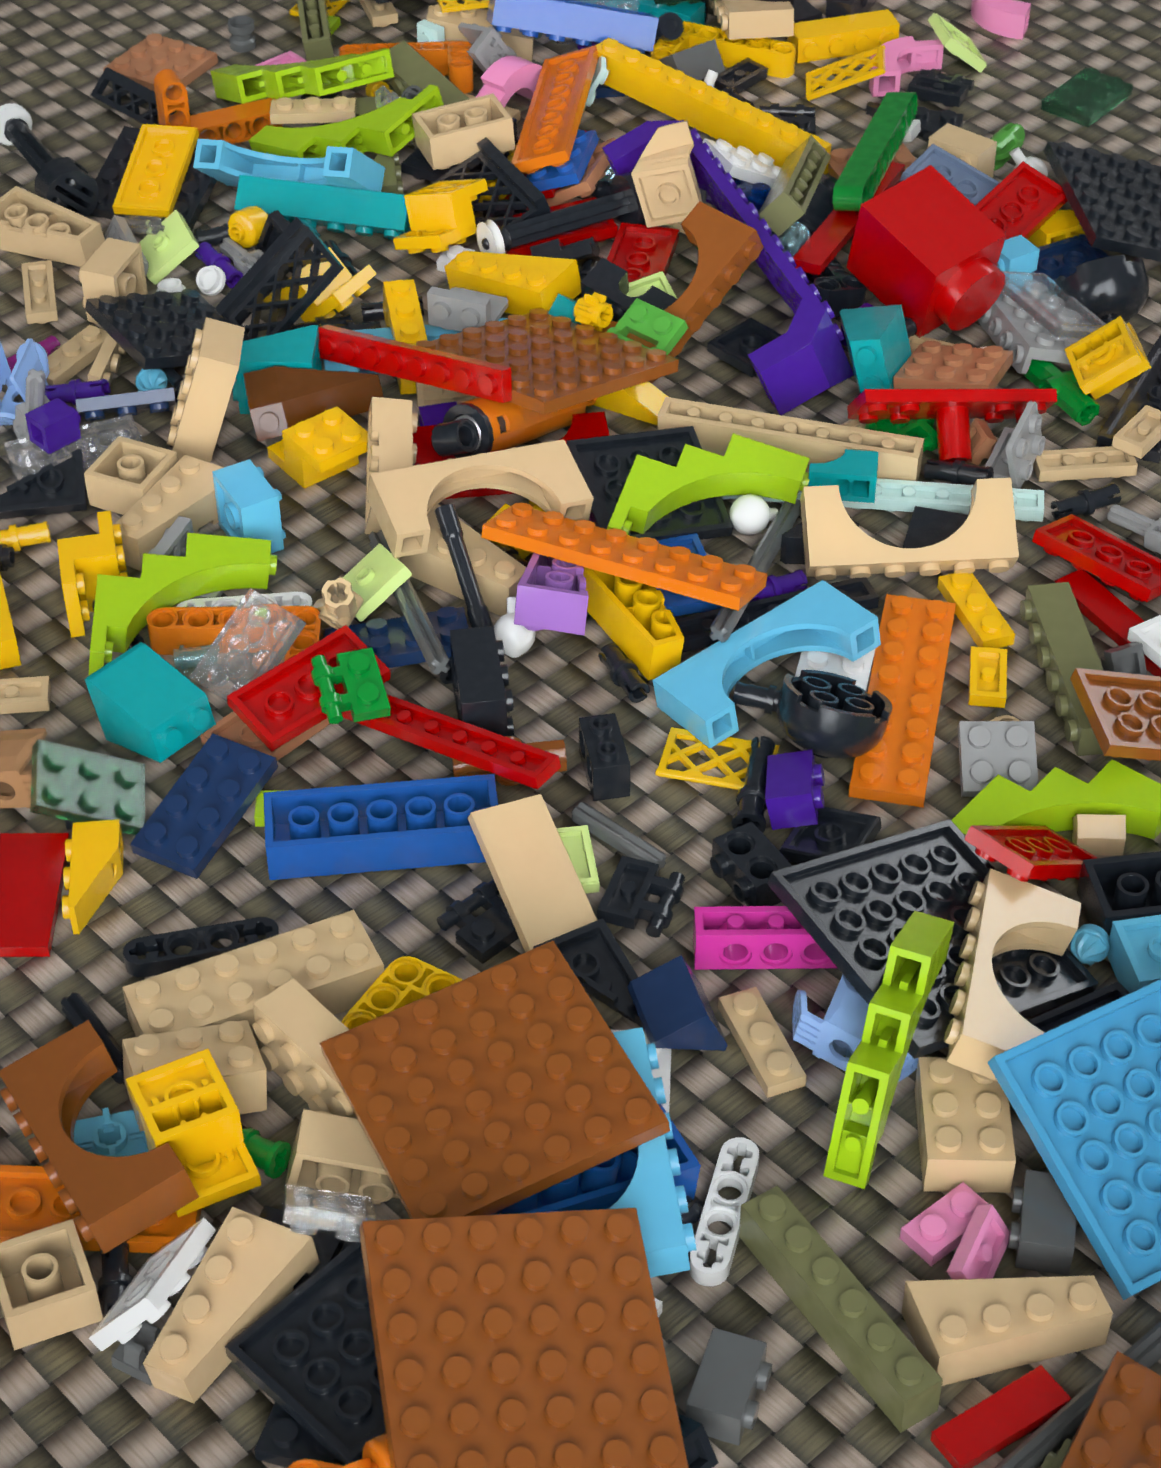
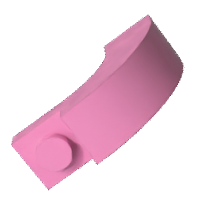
[971,0,1031,40]
[869,36,944,97]
[475,56,542,107]

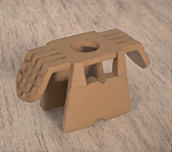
[0,728,74,809]

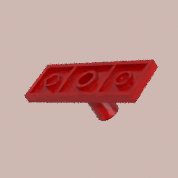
[847,389,1057,464]

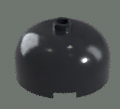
[1053,255,1149,328]
[777,670,893,759]

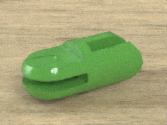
[990,123,1025,170]

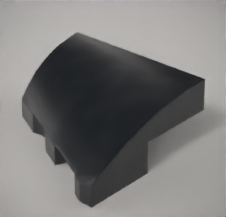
[530,237,600,261]

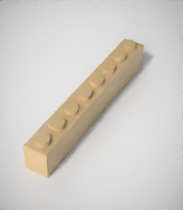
[657,397,924,481]

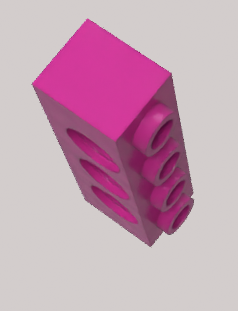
[693,906,837,970]

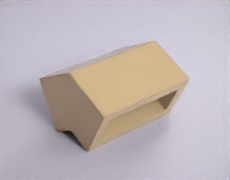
[1072,814,1126,856]

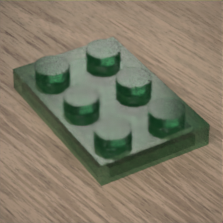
[1041,68,1133,127]
[30,739,145,835]

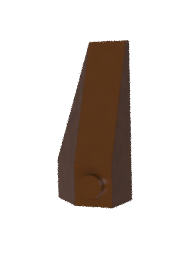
[243,365,384,442]

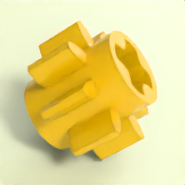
[574,292,613,332]

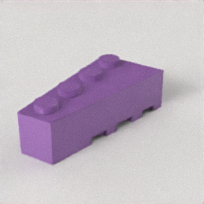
[514,553,589,636]

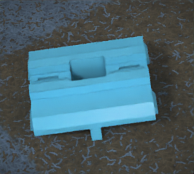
[74,1107,148,1157]

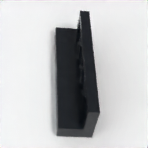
[90,67,193,125]

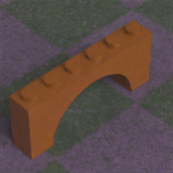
[596,201,764,384]
[0,1020,199,1254]

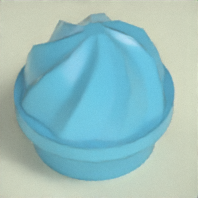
[135,368,168,391]
[1070,924,1110,966]

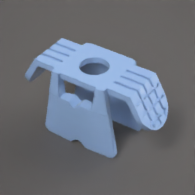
[0,339,50,426]
[792,975,918,1082]

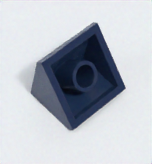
[627,955,728,1051]

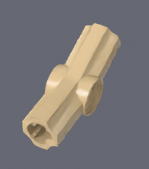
[313,577,364,630]

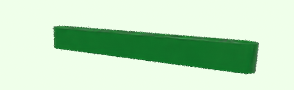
[833,92,918,211]

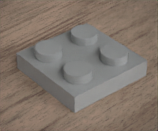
[957,721,1038,797]

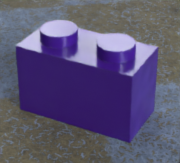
[765,750,825,830]

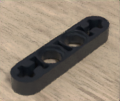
[123,917,279,977]

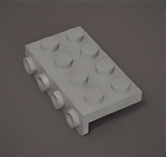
[978,292,1080,374]

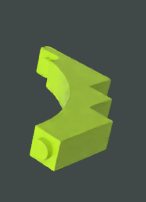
[211,48,394,104]
[248,85,444,158]
[607,433,810,535]
[88,533,277,676]
[951,759,1161,839]
[823,910,954,1189]

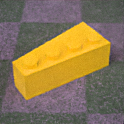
[444,251,581,315]
[583,567,684,681]

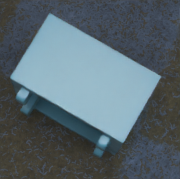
[212,459,286,554]
[1107,915,1161,993]

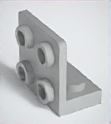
[458,23,517,73]

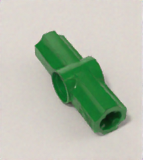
[1023,359,1100,426]

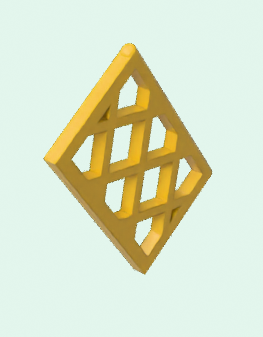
[805,45,886,101]
[655,727,780,790]

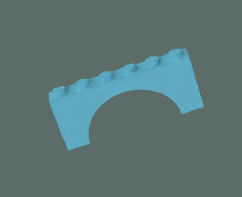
[193,139,385,192]
[652,580,881,748]
[609,1027,696,1278]

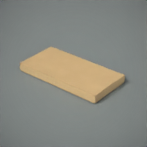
[468,794,597,952]

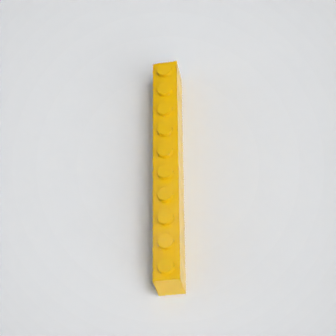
[596,38,832,175]

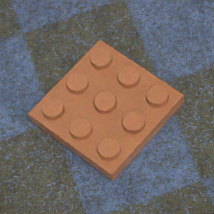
[103,33,218,92]
[893,341,1013,389]

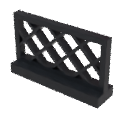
[432,137,551,229]
[215,217,344,340]

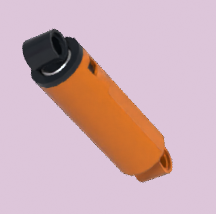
[431,397,597,458]

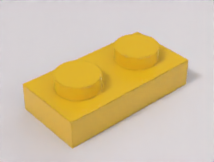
[968,646,1007,708]

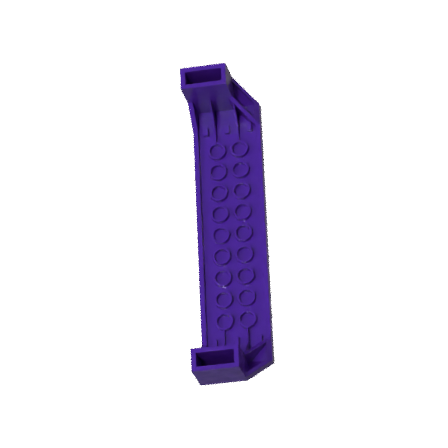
[602,120,854,415]

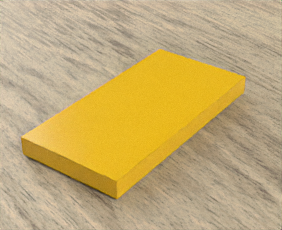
[112,124,199,218]

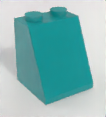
[840,305,912,394]
[232,325,322,414]
[84,642,216,763]

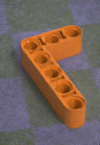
[339,41,474,94]
[154,69,283,144]
[146,606,323,661]

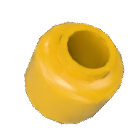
[228,206,268,249]

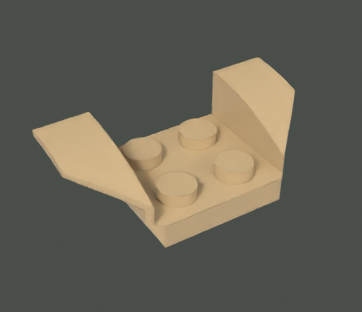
[631,120,712,234]

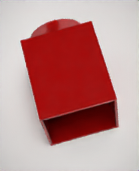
[846,165,1006,338]

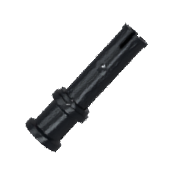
[732,736,775,833]

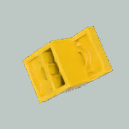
[393,178,488,254]
[263,247,376,322]
[1064,316,1151,400]
[267,406,368,489]
[57,510,128,638]
[126,1049,261,1218]

